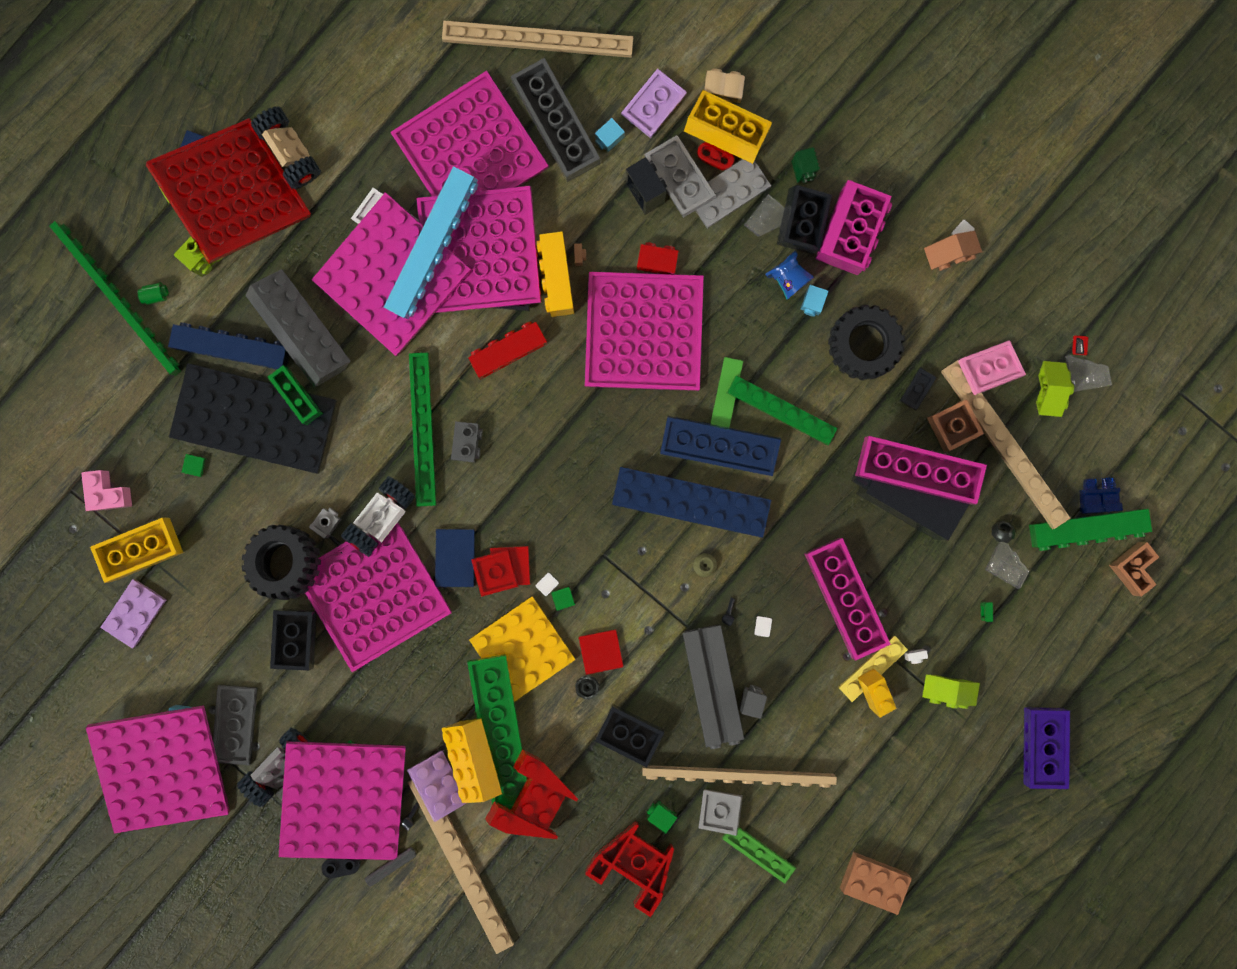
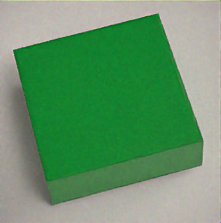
[181,454,206,477]
[551,587,575,611]
[980,601,993,622]

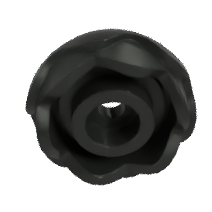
[991,521,1015,543]
[575,675,599,700]

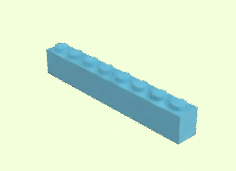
[384,166,478,319]

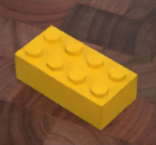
[684,90,772,164]
[536,232,574,317]
[90,518,183,583]
[441,719,502,803]

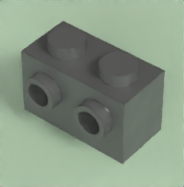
[451,421,483,463]

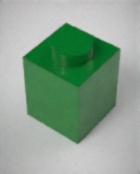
[646,801,677,833]

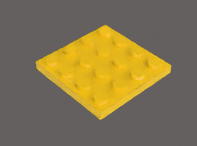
[469,596,576,702]

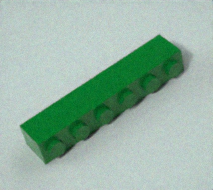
[1029,509,1152,551]

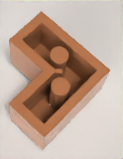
[924,231,982,271]
[1109,542,1159,597]

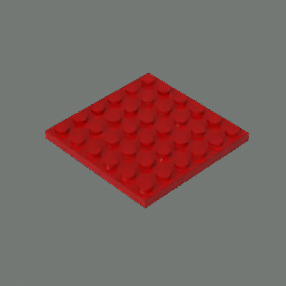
[146,118,311,264]

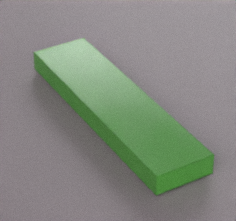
[710,357,743,428]
[722,827,796,884]

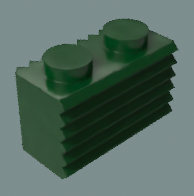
[791,147,820,184]

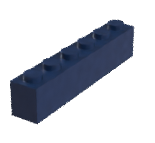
[168,322,289,369]

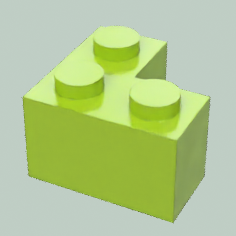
[1036,361,1074,417]
[922,674,980,709]

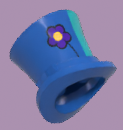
[765,251,815,300]

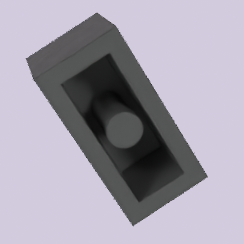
[739,685,767,719]

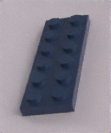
[660,416,781,476]

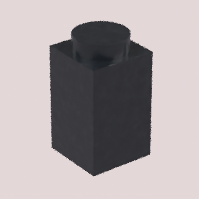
[851,441,969,541]

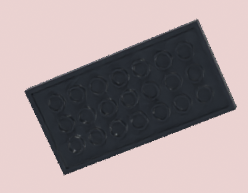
[169,363,337,474]

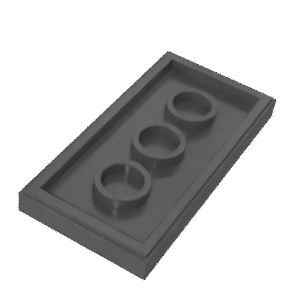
[213,685,258,765]

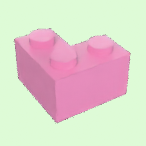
[81,470,132,511]

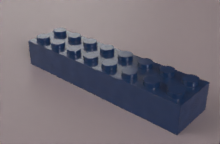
[612,467,771,538]

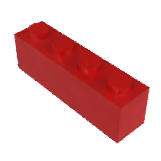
[468,321,547,380]

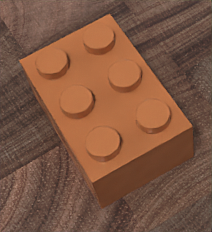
[840,852,912,915]

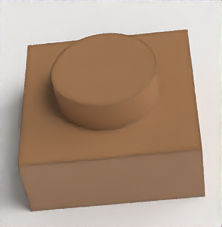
[574,243,586,266]

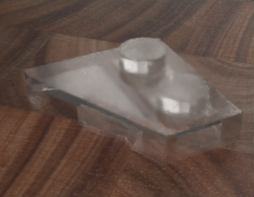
[744,194,784,237]
[1065,355,1112,392]
[985,542,1029,589]

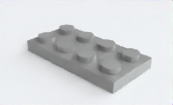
[644,135,716,218]
[696,159,771,229]

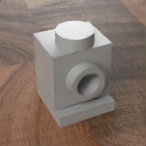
[309,508,342,538]

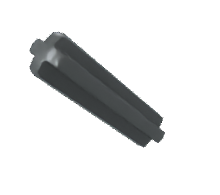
[365,847,417,887]

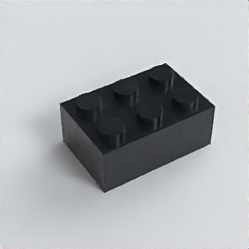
[625,157,667,215]
[777,185,832,254]
[270,609,317,671]
[595,703,664,767]

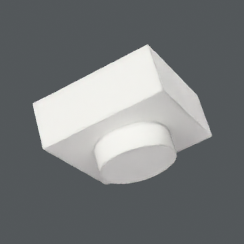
[904,649,928,664]

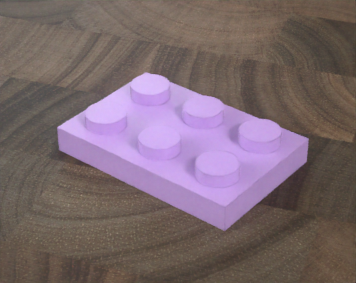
[621,68,687,138]
[100,579,167,649]
[407,751,466,822]

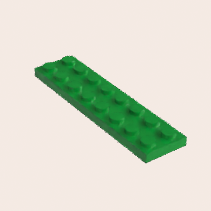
[467,654,528,809]

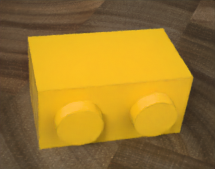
[857,669,897,718]

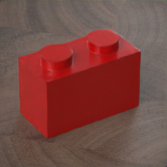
[637,242,679,275]

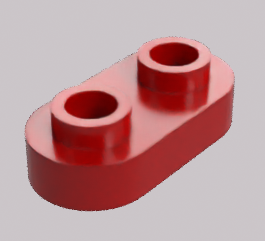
[697,142,734,170]

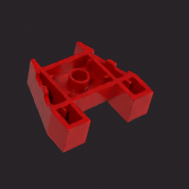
[485,749,578,839]
[585,821,674,917]

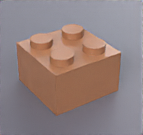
[927,399,984,452]

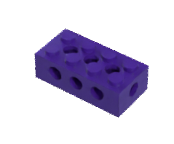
[1023,707,1070,789]

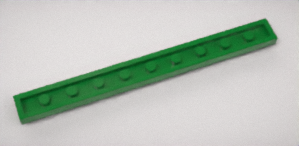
[49,221,181,376]

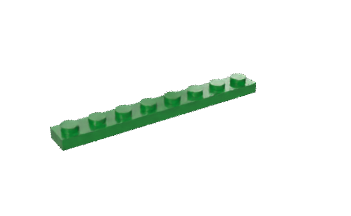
[409,352,437,507]

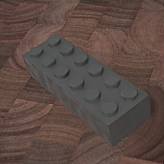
[511,58,600,182]
[246,269,350,388]

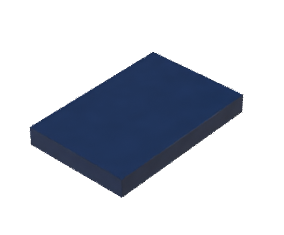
[435,529,475,587]

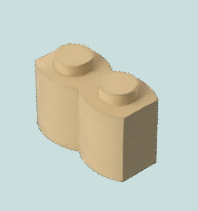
[704,69,745,103]

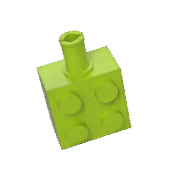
[174,236,224,277]

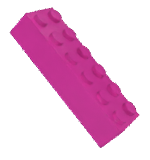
[855,436,987,505]
[804,538,891,661]

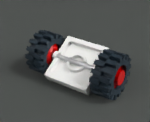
[341,476,415,557]

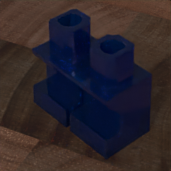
[1079,477,1123,513]

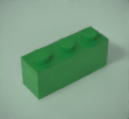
[268,365,323,425]

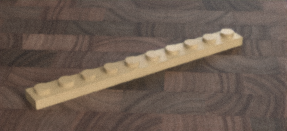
[442,21,633,58]
[941,360,1070,530]
[642,765,837,788]
[408,780,514,954]

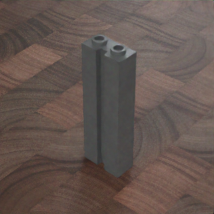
[682,624,744,749]

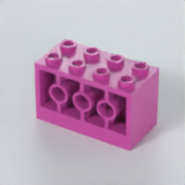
[815,180,892,275]

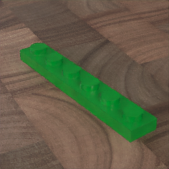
[727,376,838,446]

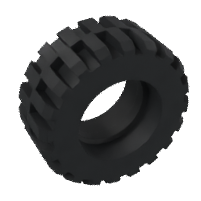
[828,305,905,380]
[242,524,321,600]

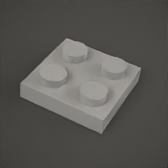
[699,789,743,836]

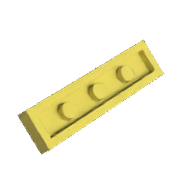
[838,635,908,702]

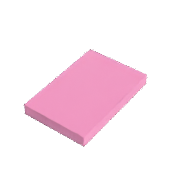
[958,340,1026,395]

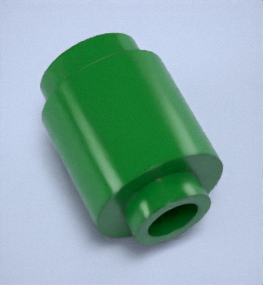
[137,282,169,305]

